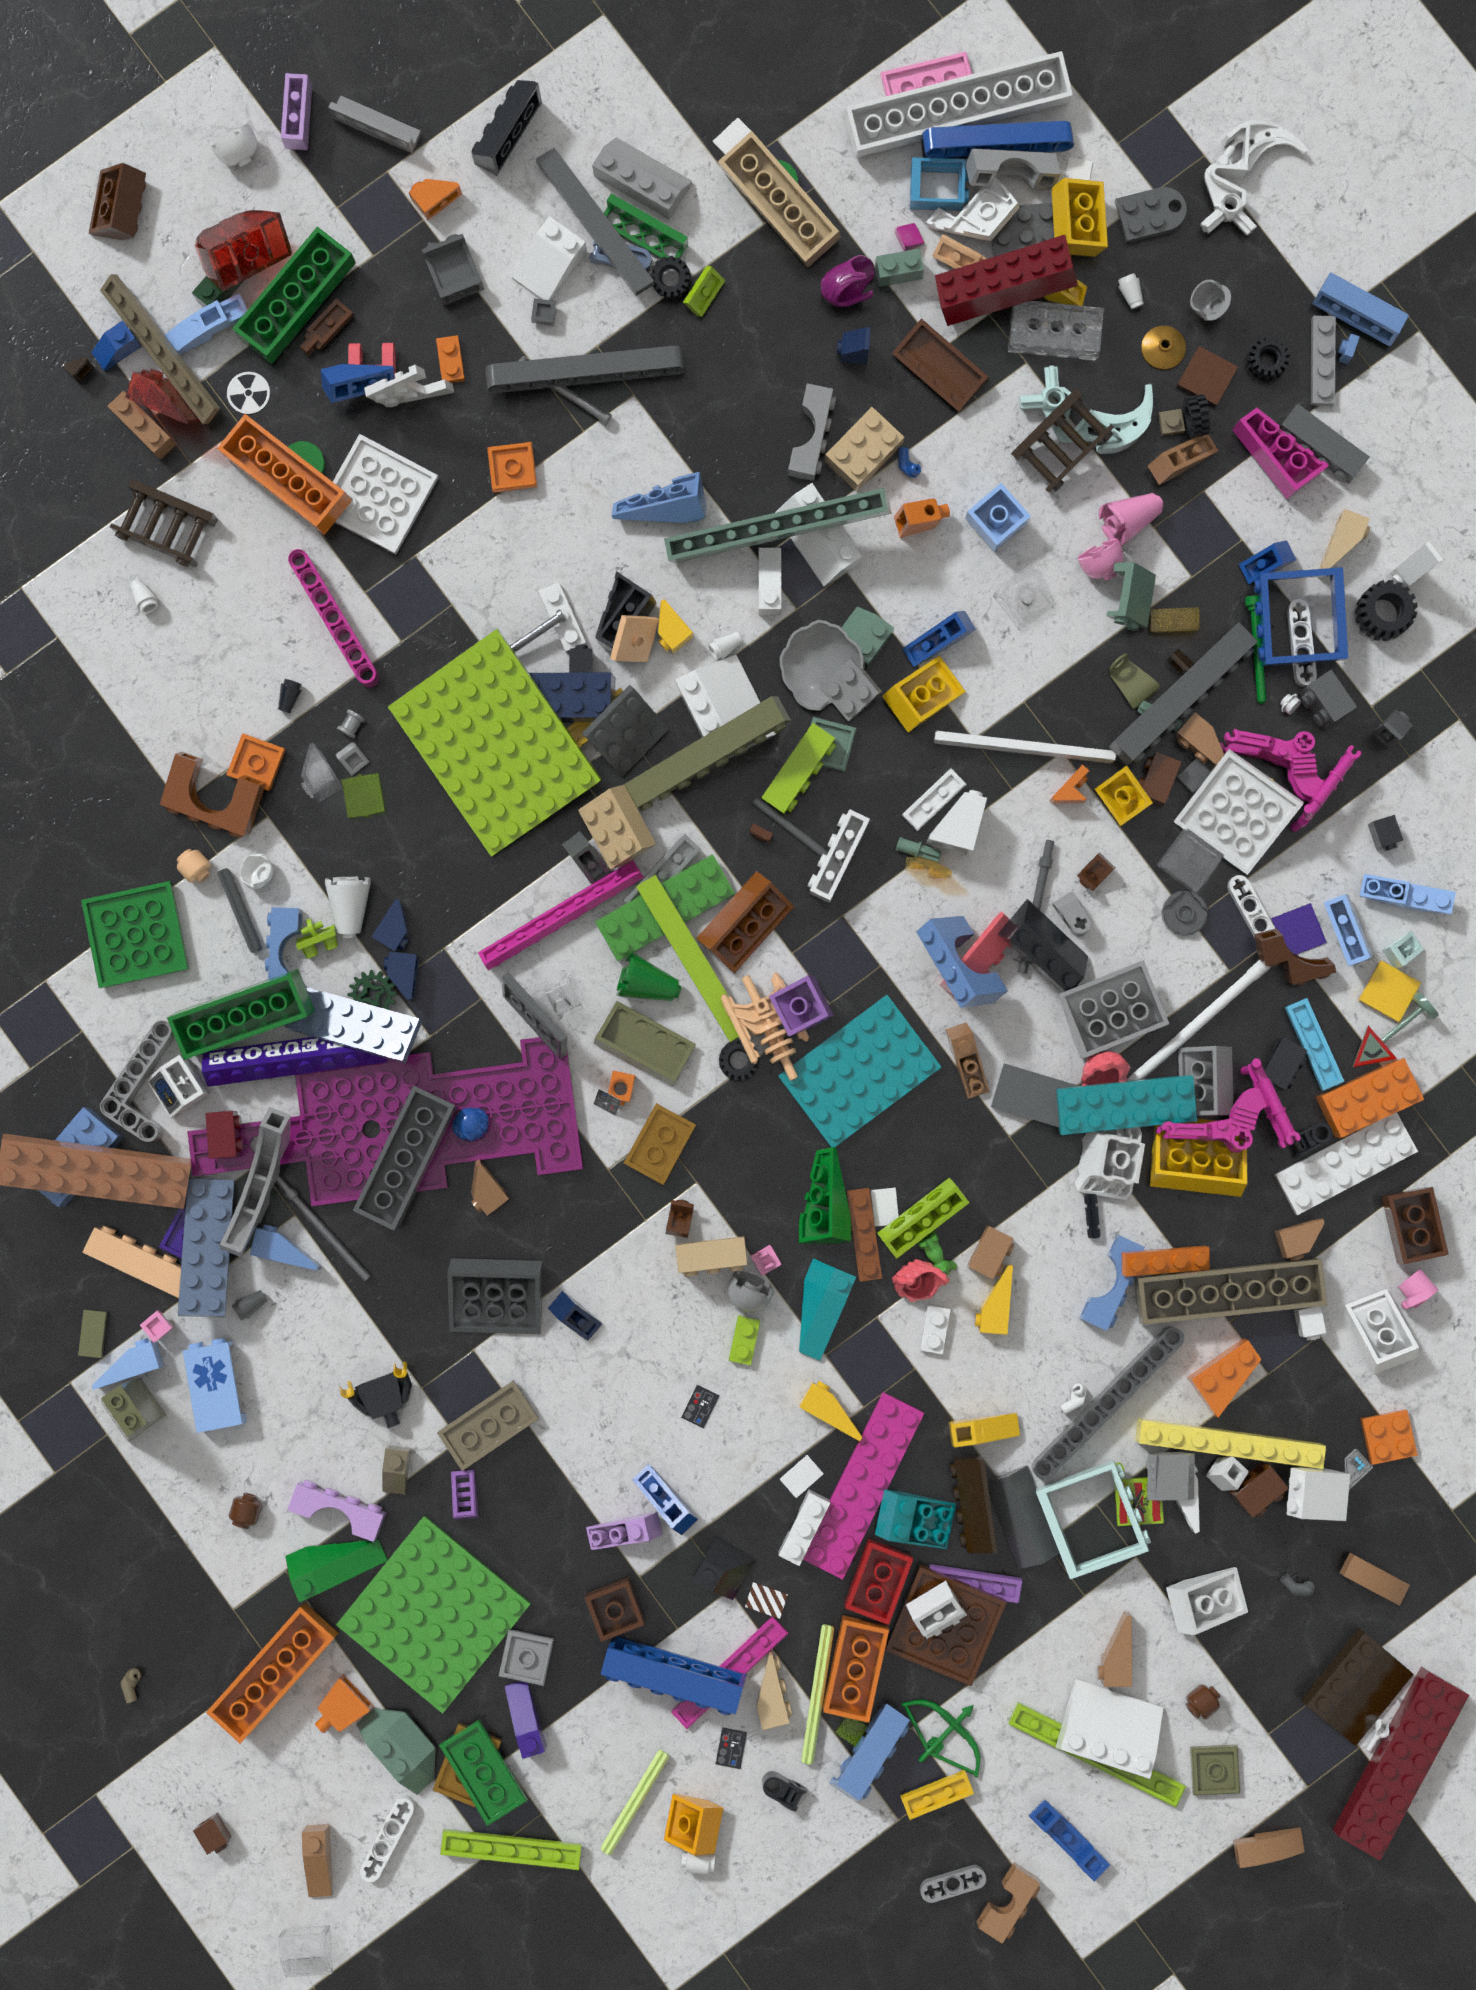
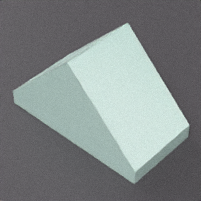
[1382,931,1424,968]

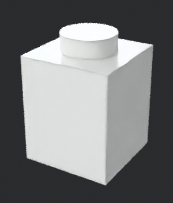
[1293,1306,1326,1340]
[1206,1457,1249,1491]

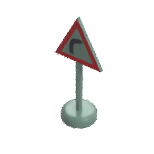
[1352,991,1439,1067]

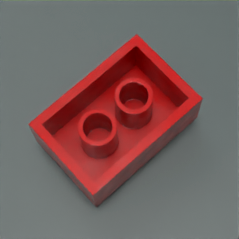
[844,1538,913,1625]

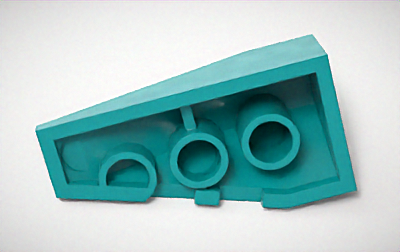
[799,1258,856,1361]

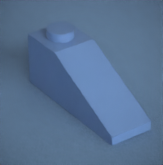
[250,1224,321,1271]

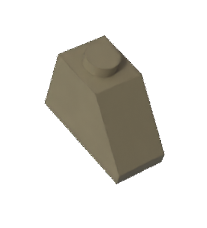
[382,1445,412,1495]

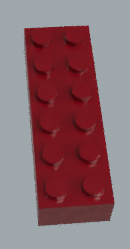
[935,235,1078,326]

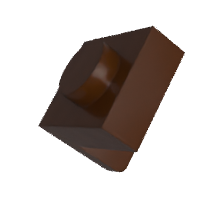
[1077,852,1116,891]
[665,1200,694,1238]

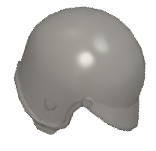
[1190,280,1231,321]

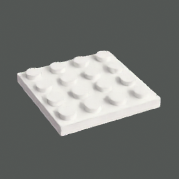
[333,434,439,555]
[1174,749,1304,875]

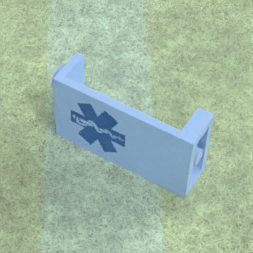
[183,1338,247,1433]

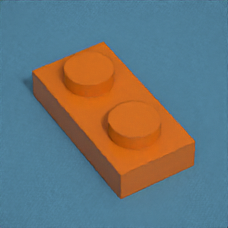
[436,335,465,383]

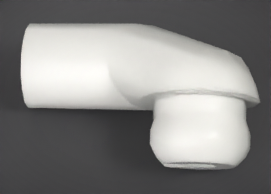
[1060,1383,1087,1415]

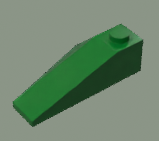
[799,1147,851,1244]

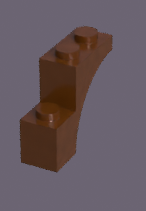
[1254,928,1336,985]

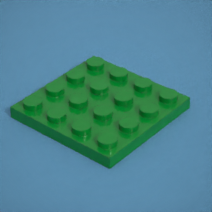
[81,881,189,989]

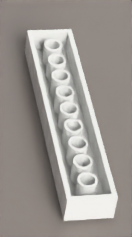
[844,51,1073,158]

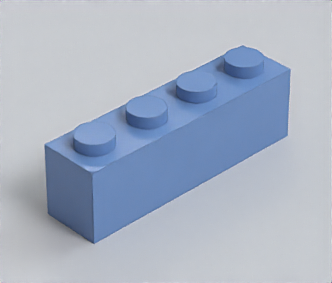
[1312,272,1409,346]

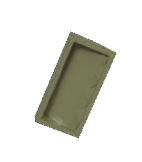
[594,1001,696,1087]

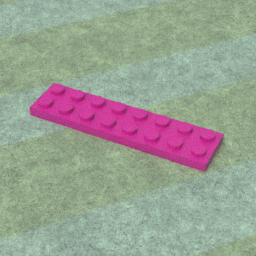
[803,1392,924,1580]

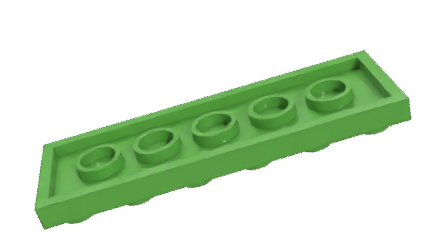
[594,854,735,961]

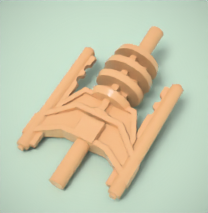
[721,972,809,1081]

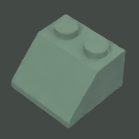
[842,607,894,669]

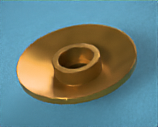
[1141,326,1186,370]

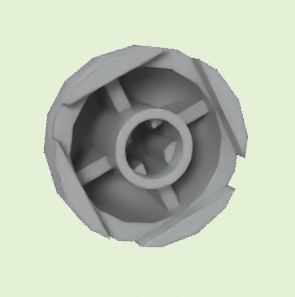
[727,1271,775,1314]

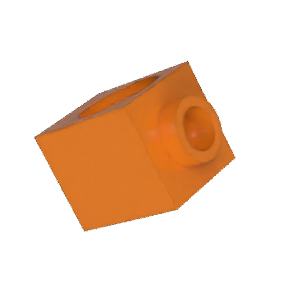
[608,1071,636,1106]

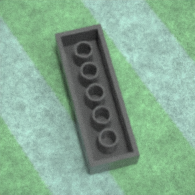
[353,1085,458,1231]

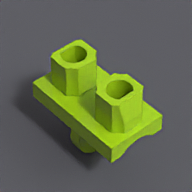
[295,918,338,959]

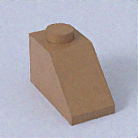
[471,1159,509,1216]
[1275,1218,1325,1261]

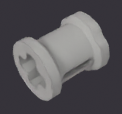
[337,709,365,739]

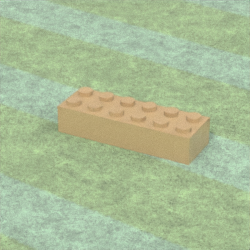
[718,131,841,268]

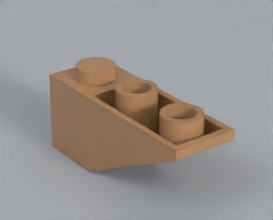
[1175,712,1224,770]
[945,1022,990,1099]

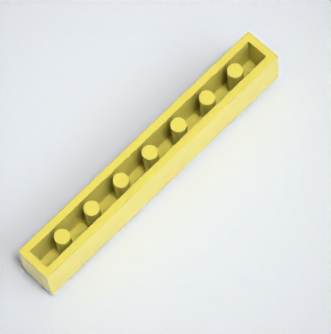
[1135,1418,1326,1469]

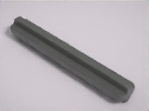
[218,868,262,953]

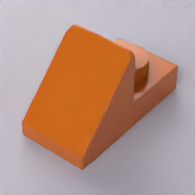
[1049,765,1089,804]

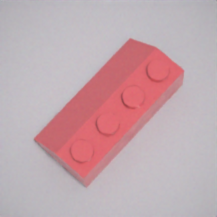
[940,911,1012,997]

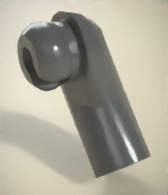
[1280,1573,1316,1598]

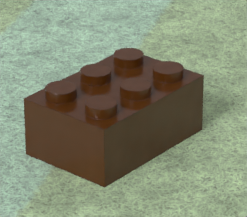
[1381,1187,1449,1264]

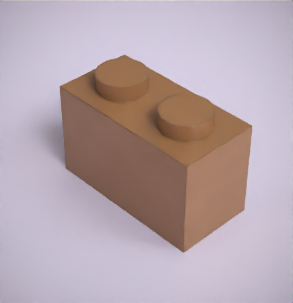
[967,1226,1015,1279]

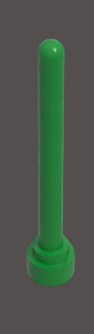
[1245,595,1266,704]

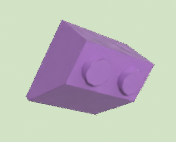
[769,975,834,1037]

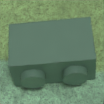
[875,248,924,287]

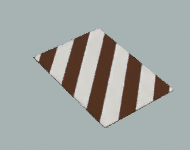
[745,1582,788,1619]

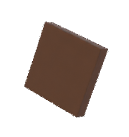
[1177,346,1238,407]

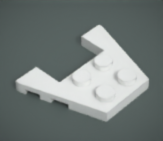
[926,177,1019,241]
[364,365,454,407]

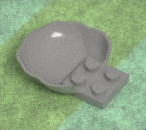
[780,620,882,721]

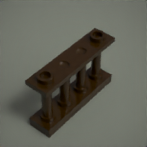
[1011,388,1114,492]
[110,479,218,568]

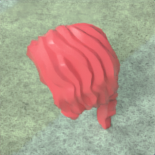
[1081,1051,1130,1086]
[892,1259,950,1302]

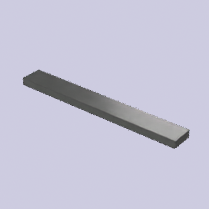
[536,148,654,296]

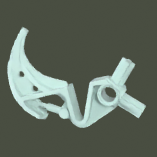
[1019,366,1153,454]

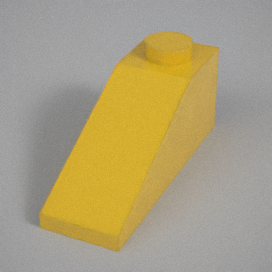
[974,1264,1013,1335]
[799,1381,862,1441]

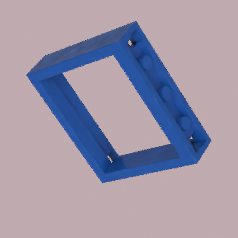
[1254,567,1348,666]

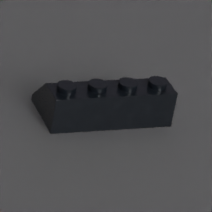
[471,80,542,176]
[998,899,1088,992]

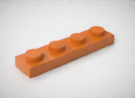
[1122,1246,1210,1277]

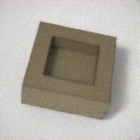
[1158,409,1185,436]

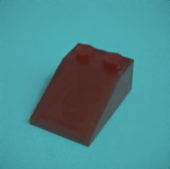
[125,369,201,424]

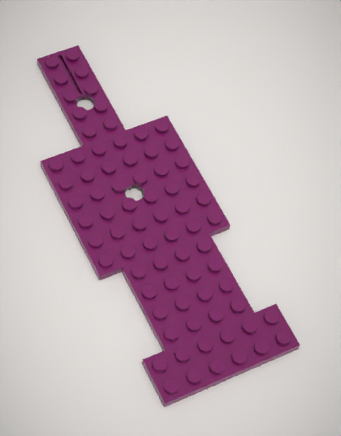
[187,1034,583,1206]

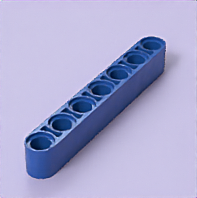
[922,121,1074,158]

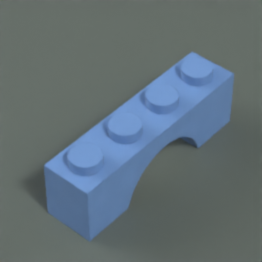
[265,907,303,979]
[1079,1235,1145,1331]

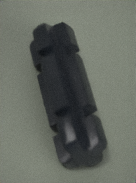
[1084,1194,1101,1239]

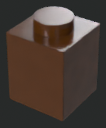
[193,1813,232,1855]

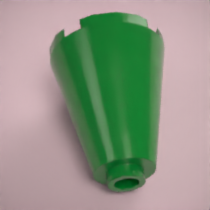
[616,953,682,1002]

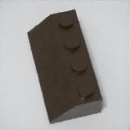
[950,1454,997,1554]

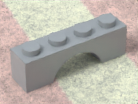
[965,149,1061,189]
[788,383,836,481]

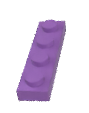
[929,1564,1022,1603]

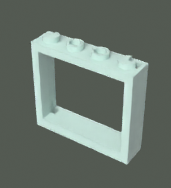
[1036,1460,1151,1579]

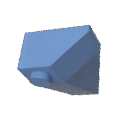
[612,472,706,523]

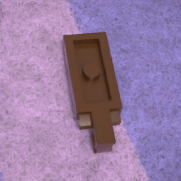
[300,298,354,357]

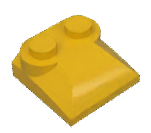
[1095,766,1153,826]

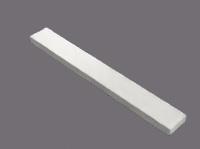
[933,731,1116,764]

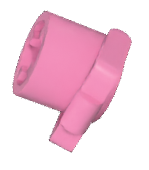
[1398,1269,1439,1310]

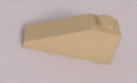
[1319,509,1370,578]

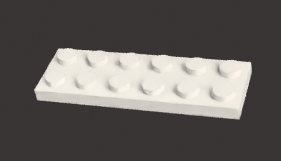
[1274,1112,1418,1215]

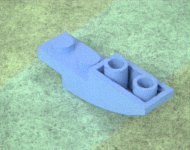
[164,294,248,355]
[1360,874,1456,915]

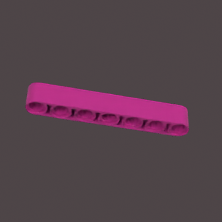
[288,549,379,688]

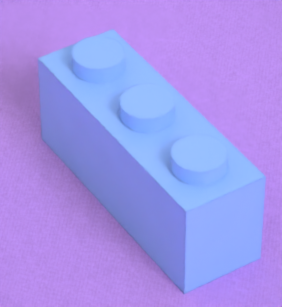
[1324,894,1373,966]

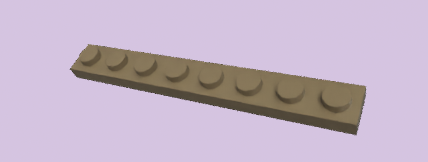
[100,274,220,424]

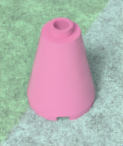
[1098,493,1163,546]

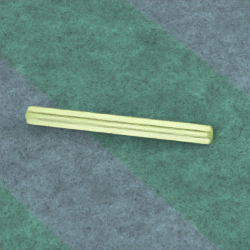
[801,1625,834,1765]

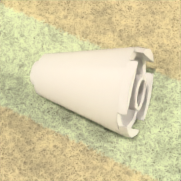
[325,877,371,938]

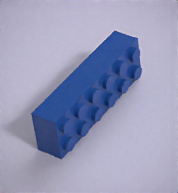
[600,1636,747,1715]

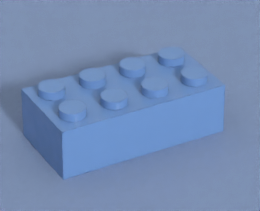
[38,1107,124,1207]

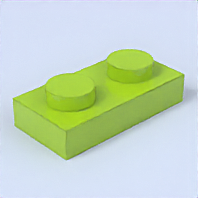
[683,266,725,317]
[728,1315,760,1365]

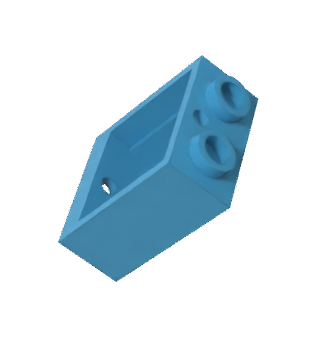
[910,157,969,211]

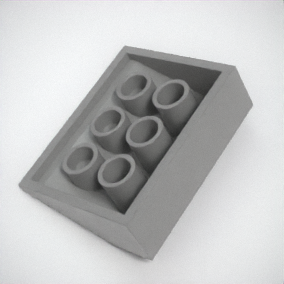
[1058,960,1169,1058]

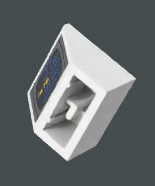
[146,1055,209,1118]

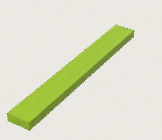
[636,875,748,1042]
[1008,1702,1186,1807]

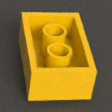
[1051,178,1108,257]

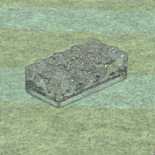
[1008,301,1104,360]

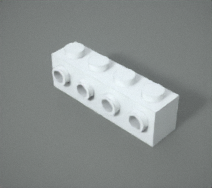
[808,809,870,903]

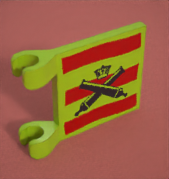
[1114,1462,1164,1526]

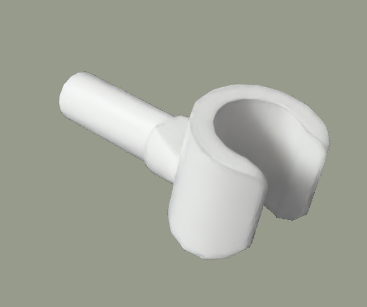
[1366,1719,1389,1752]

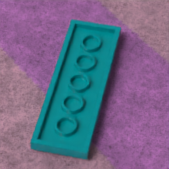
[1056,1075,1197,1135]

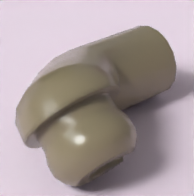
[121,1668,141,1703]

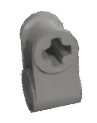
[1052,891,1091,936]

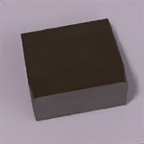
[61,357,93,383]
[1168,649,1194,675]

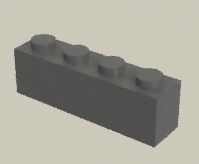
[1279,404,1370,484]

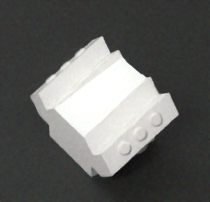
[1075,1127,1145,1200]

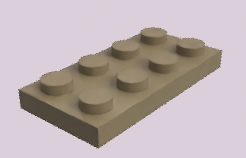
[437,1380,539,1471]

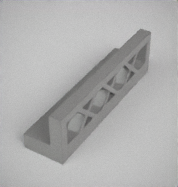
[328,96,422,154]

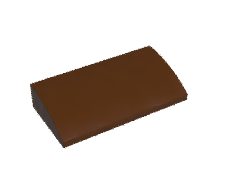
[892,318,989,412]

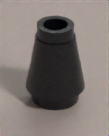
[278,678,302,713]

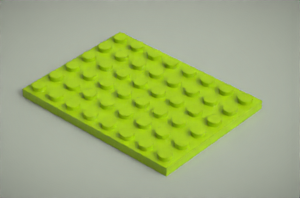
[388,629,602,857]

